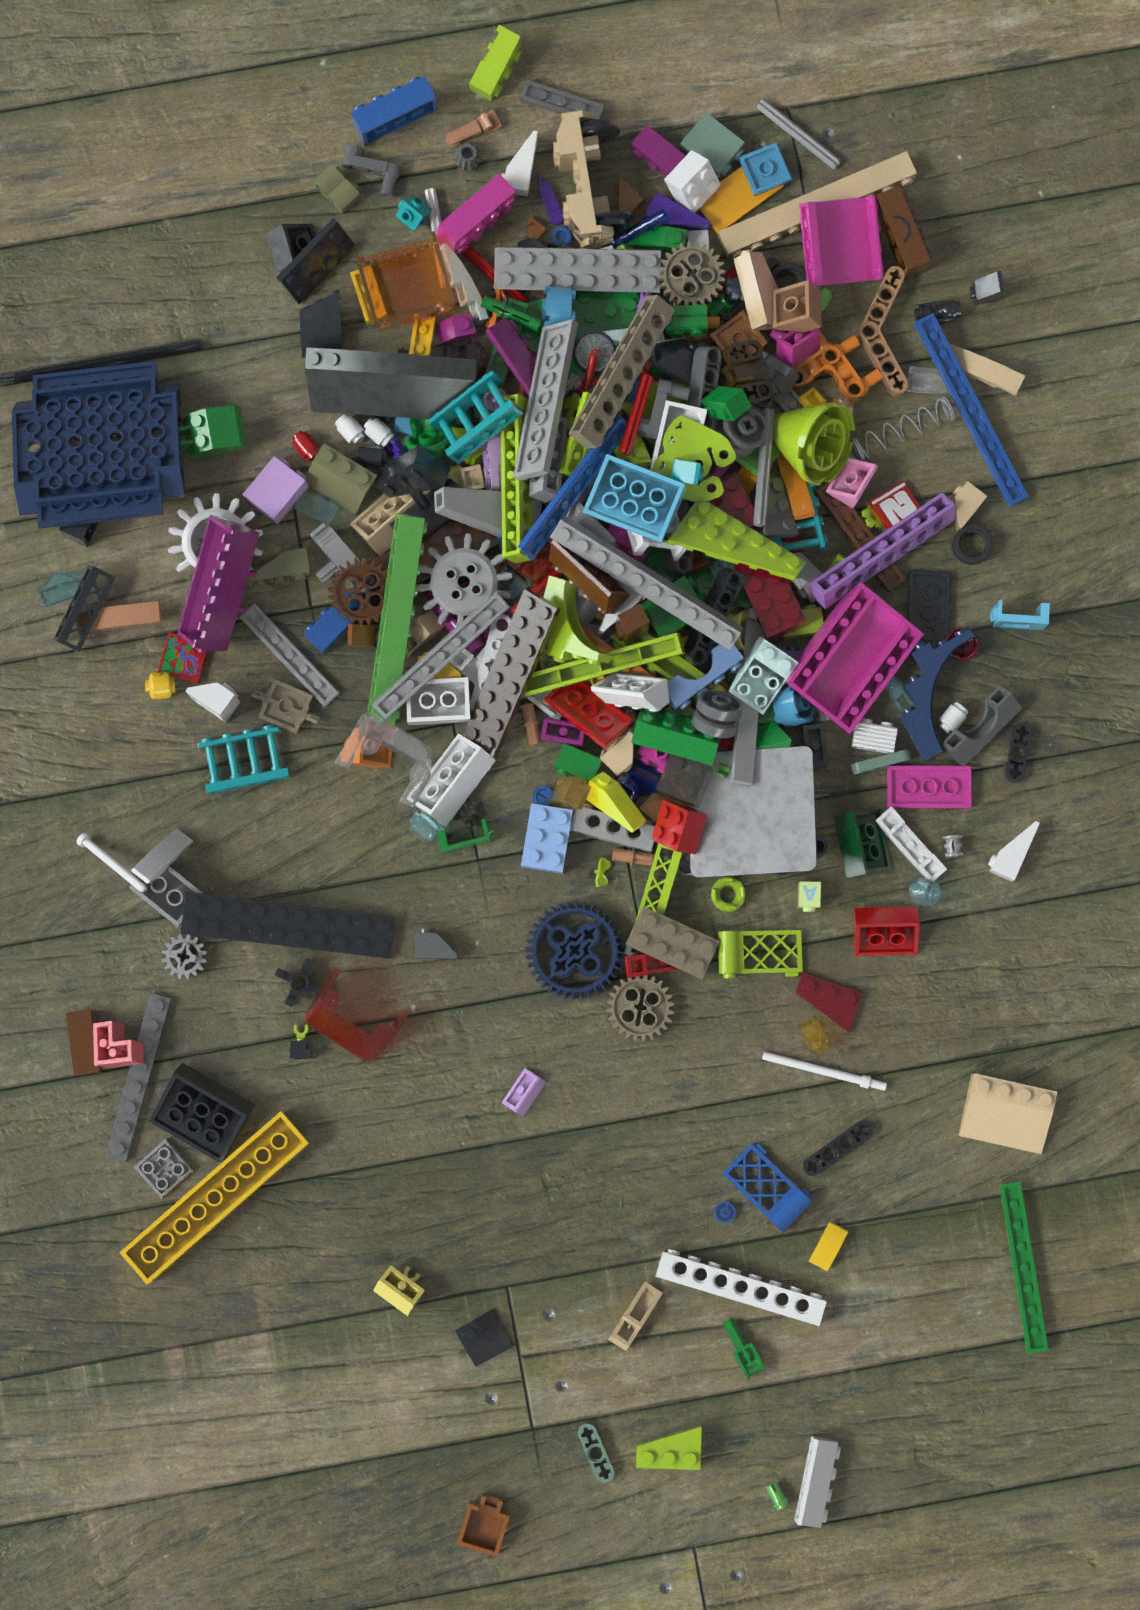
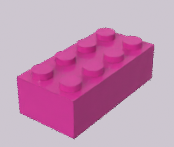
[436,174,516,255]

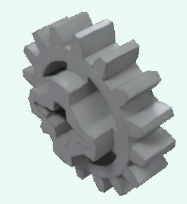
[161,934,208,979]

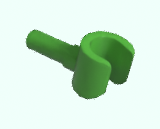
[714,763,731,778]

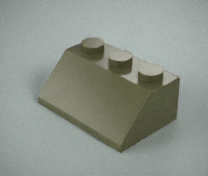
[306,444,377,515]

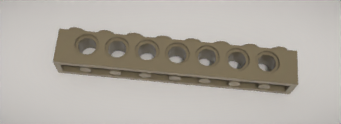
[568,295,675,449]

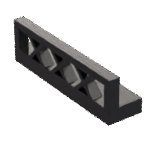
[53,565,115,652]

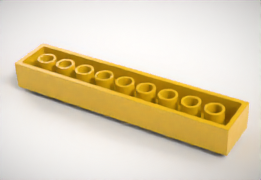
[119,1111,310,1285]

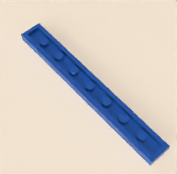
[517,414,627,560]

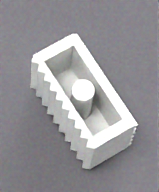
[851,718,898,754]

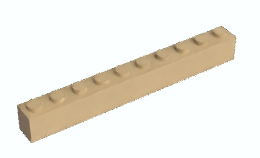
[718,151,917,259]

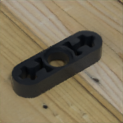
[1004,723,1032,783]

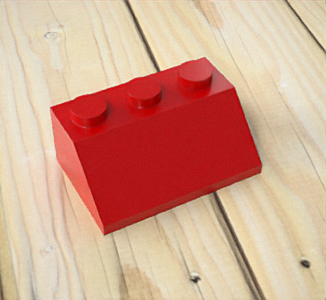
[853,906,920,956]

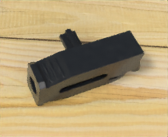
[389,477,461,540]

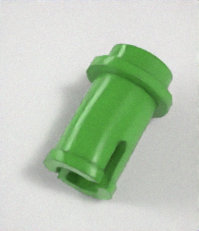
[765,1481,789,1510]

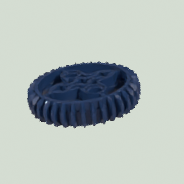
[525,901,624,1000]

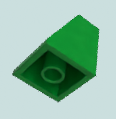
[641,573,707,637]

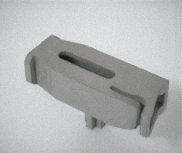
[310,521,375,596]

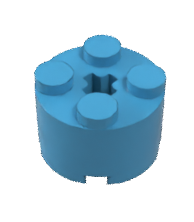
[542,286,576,327]
[772,685,817,728]

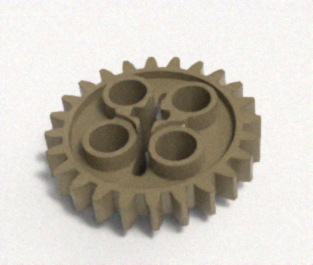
[658,241,725,305]
[606,975,674,1042]

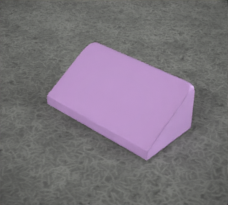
[502,1068,546,1117]

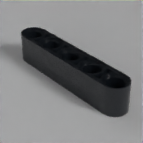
[682,568,744,666]

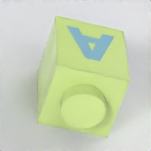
[798,881,821,912]

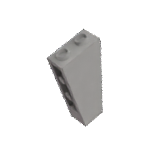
[434,487,502,538]

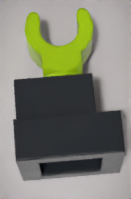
[290,1024,312,1059]

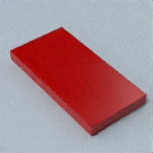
[544,681,634,750]

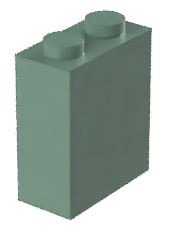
[680,112,745,179]

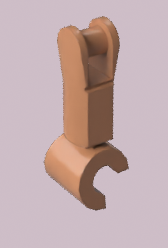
[446,109,502,147]

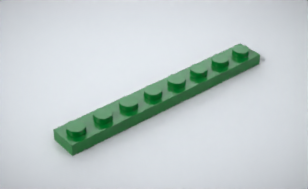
[999,1181,1049,1354]

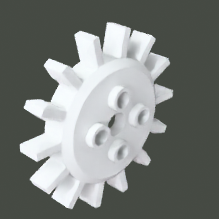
[168,493,263,578]

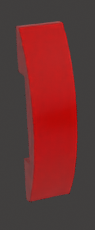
[625,953,680,978]

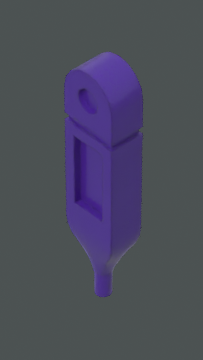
[537,172,563,226]

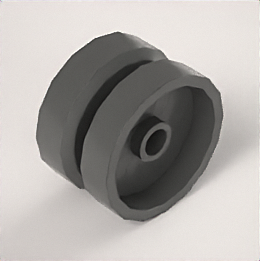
[715,406,768,458]
[691,690,744,738]

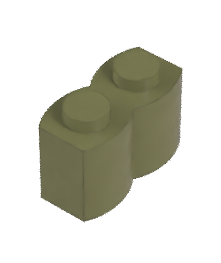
[313,164,360,214]

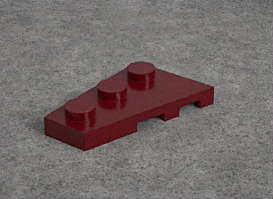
[795,973,862,1033]

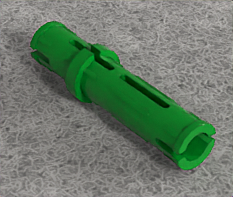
[480,295,542,332]

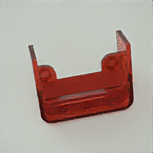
[304,967,409,1062]

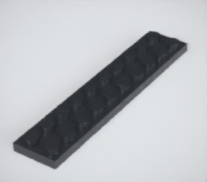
[180,891,395,959]

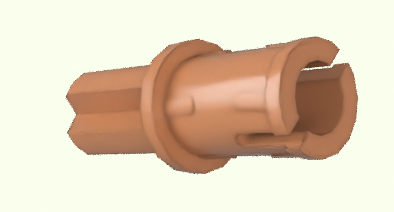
[521,703,541,746]
[612,847,654,866]

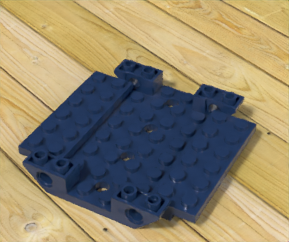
[12,361,185,529]

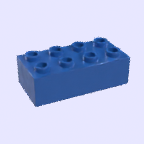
[351,76,438,146]

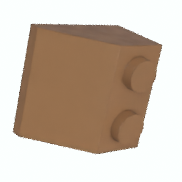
[772,280,822,333]

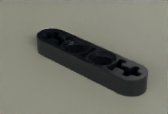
[802,1120,873,1176]

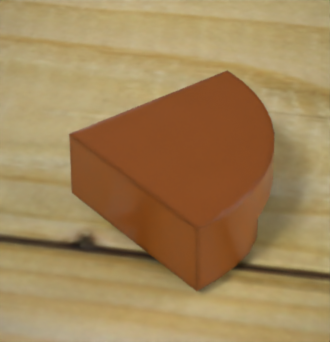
[527,216,547,240]

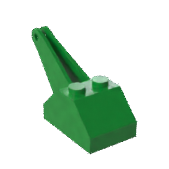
[153,405,248,463]

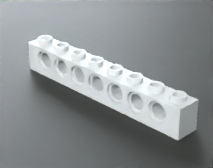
[655,1249,827,1326]

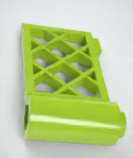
[718,930,803,978]

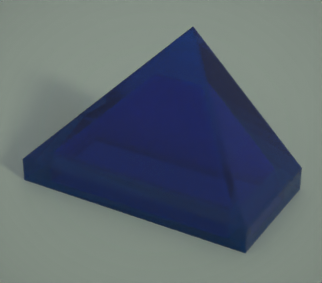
[628,759,672,797]

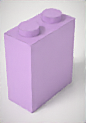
[242,456,309,524]

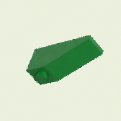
[623,225,688,254]

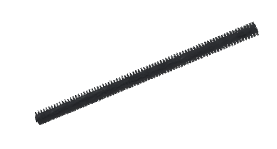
[0,338,201,385]

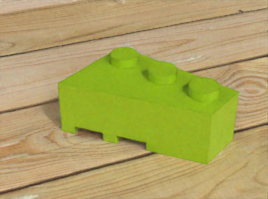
[469,25,523,101]
[636,1425,702,1470]

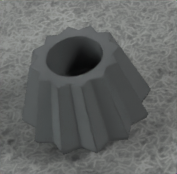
[454,143,482,171]

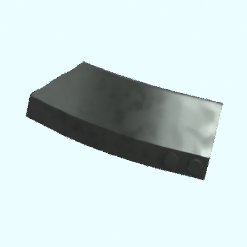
[305,347,478,420]

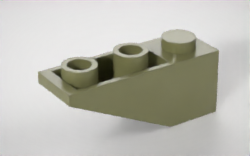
[247,548,311,587]

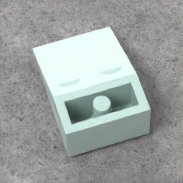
[729,637,799,714]

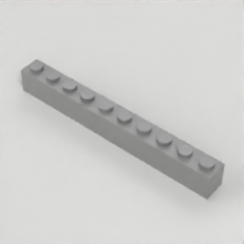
[550,515,743,650]

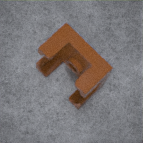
[709,311,768,357]

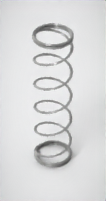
[851,397,955,461]

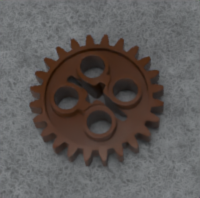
[328,557,388,625]

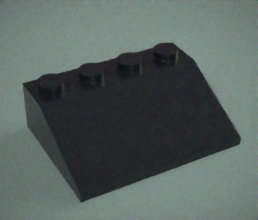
[149,1062,255,1164]

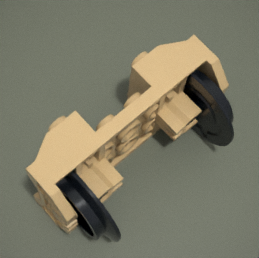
[553,110,634,249]

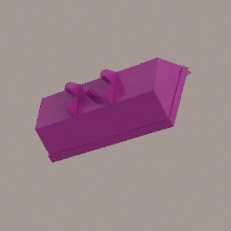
[177,515,260,652]

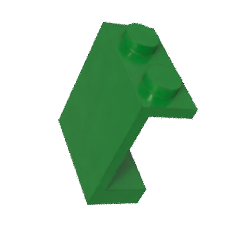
[436,819,494,855]

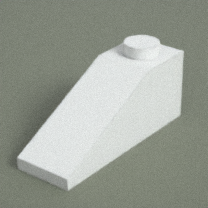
[501,131,538,196]
[988,821,1040,882]

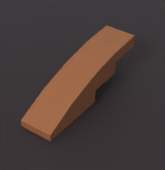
[77,601,162,633]

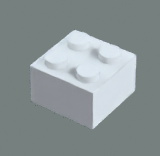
[664,150,721,213]

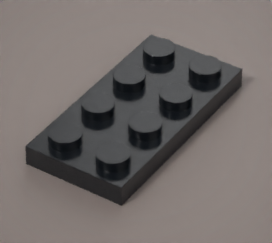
[276,219,356,304]

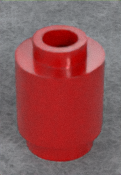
[291,431,320,462]

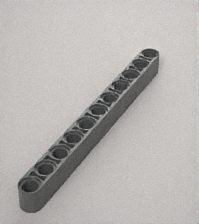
[665,347,722,574]

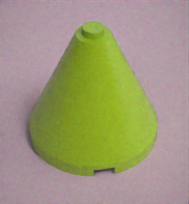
[772,402,855,486]

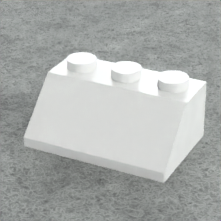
[591,673,670,711]
[186,683,241,723]

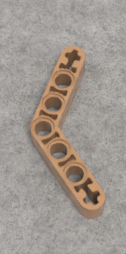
[858,266,908,398]

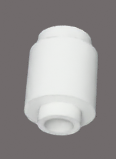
[335,414,365,444]
[364,417,395,447]
[938,702,969,734]

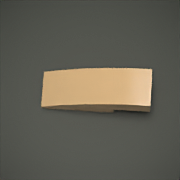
[608,1282,663,1351]

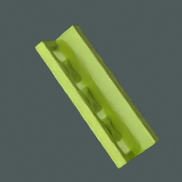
[636,843,682,920]

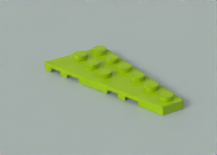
[667,502,806,581]

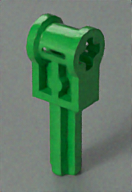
[723,1317,766,1380]

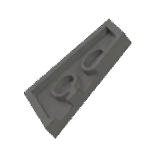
[761,478,799,538]

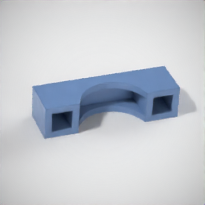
[667,644,744,711]

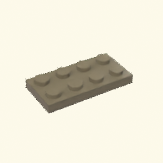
[626,906,720,979]

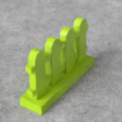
[559,392,595,476]

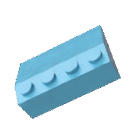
[583,454,686,543]

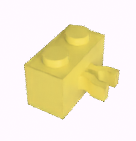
[373,1265,425,1316]

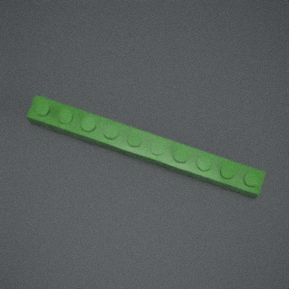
[367,513,427,726]

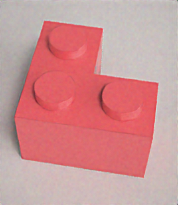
[93,1021,144,1068]

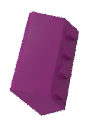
[485,318,537,397]

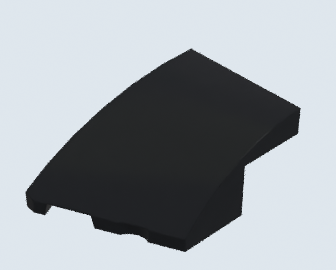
[299,290,343,358]

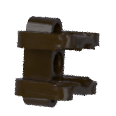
[717,340,774,407]

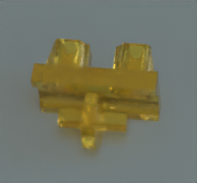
[797,1015,829,1055]

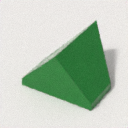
[756,722,792,750]

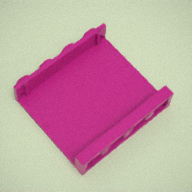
[799,196,884,286]

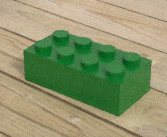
[631,708,721,766]

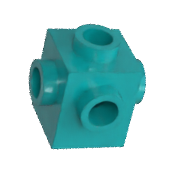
[396,194,433,231]

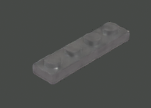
[520,80,604,119]

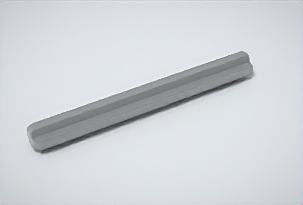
[757,99,841,169]

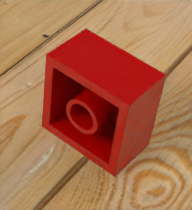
[651,799,707,854]

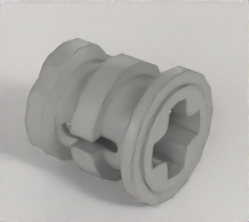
[942,835,964,857]

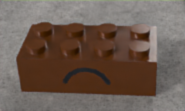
[876,185,932,280]

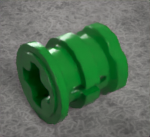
[707,293,733,316]

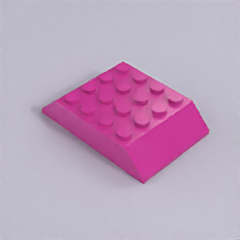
[786,582,924,734]

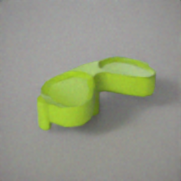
[594,858,611,887]

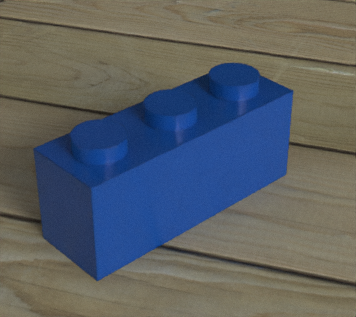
[304,593,359,655]

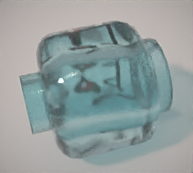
[409,811,440,841]
[909,877,941,907]

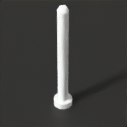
[77,832,147,892]

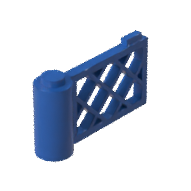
[722,1143,813,1233]

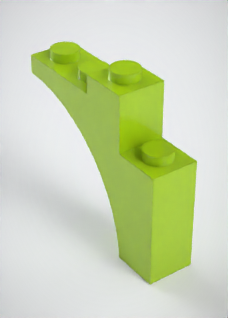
[543,576,611,666]

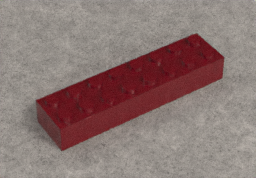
[707,472,806,642]

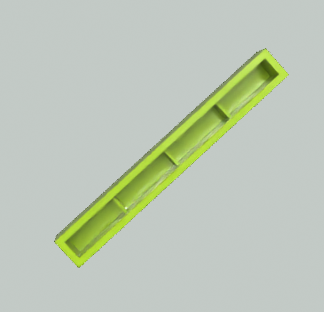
[523,633,685,698]

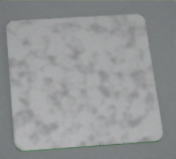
[688,746,817,878]

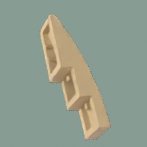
[950,344,1025,395]

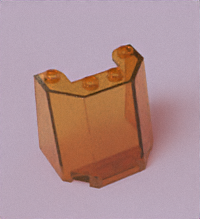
[354,231,455,330]

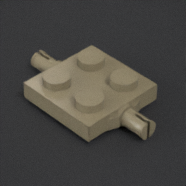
[251,679,320,734]

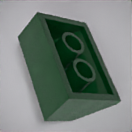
[834,809,892,878]

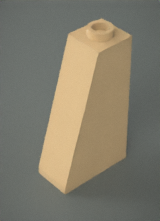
[734,249,778,330]

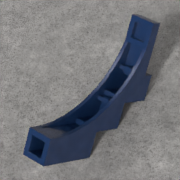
[900,628,976,761]

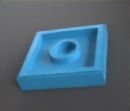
[738,142,792,196]

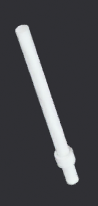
[762,1051,887,1091]

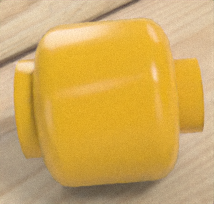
[145,672,175,699]

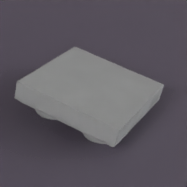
[134,1139,194,1199]

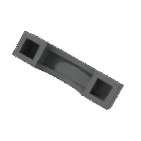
[941,685,1022,767]

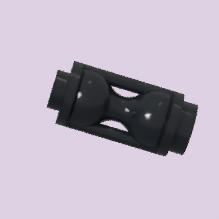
[914,300,961,322]

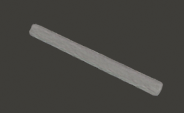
[754,408,774,527]

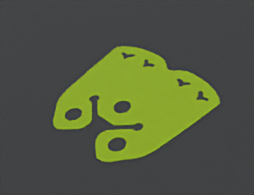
[652,415,736,502]

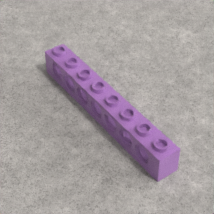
[811,493,956,609]

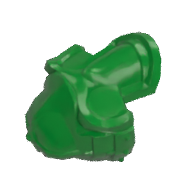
[404,418,450,461]

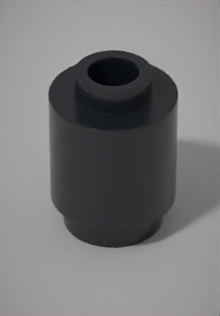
[357,445,388,467]

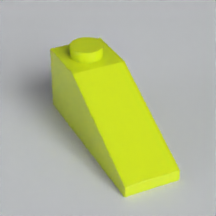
[585,772,646,833]

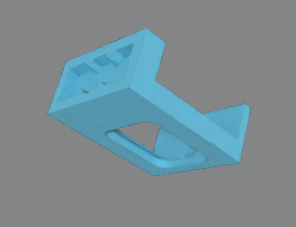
[990,600,1050,630]

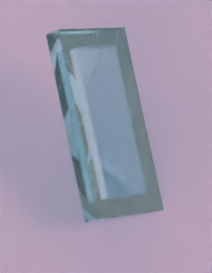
[38,571,80,607]

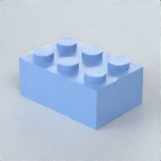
[521,803,573,874]

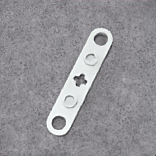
[470,614,511,711]

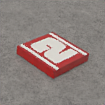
[868,481,920,530]

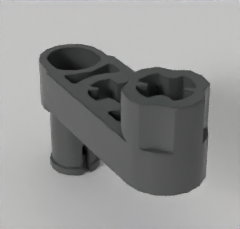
[342,145,401,197]
[637,379,690,440]

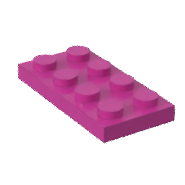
[887,766,971,809]

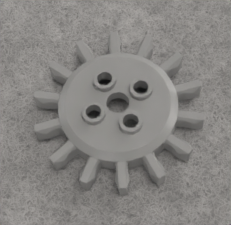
[418,534,513,626]

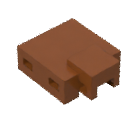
[456,1492,511,1557]

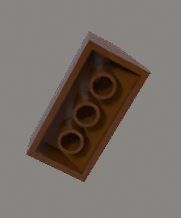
[549,540,631,614]

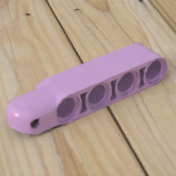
[480,392,502,491]

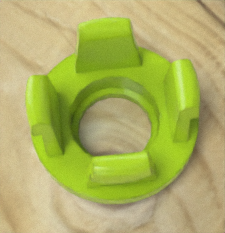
[711,877,745,912]

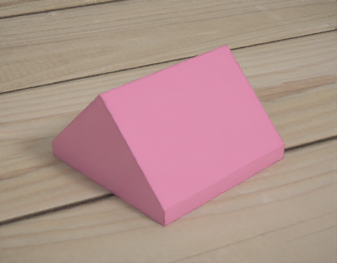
[826,458,878,508]

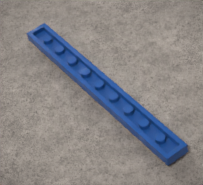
[913,313,1029,507]

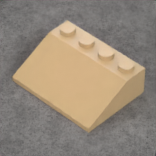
[958,1073,1057,1154]

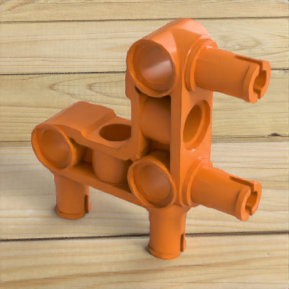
[775,328,883,402]

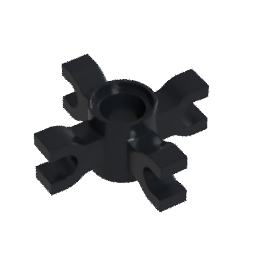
[274,958,324,1007]

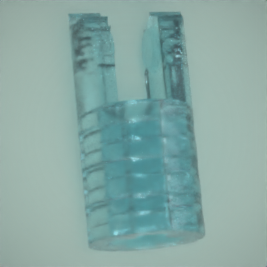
[884,674,916,715]

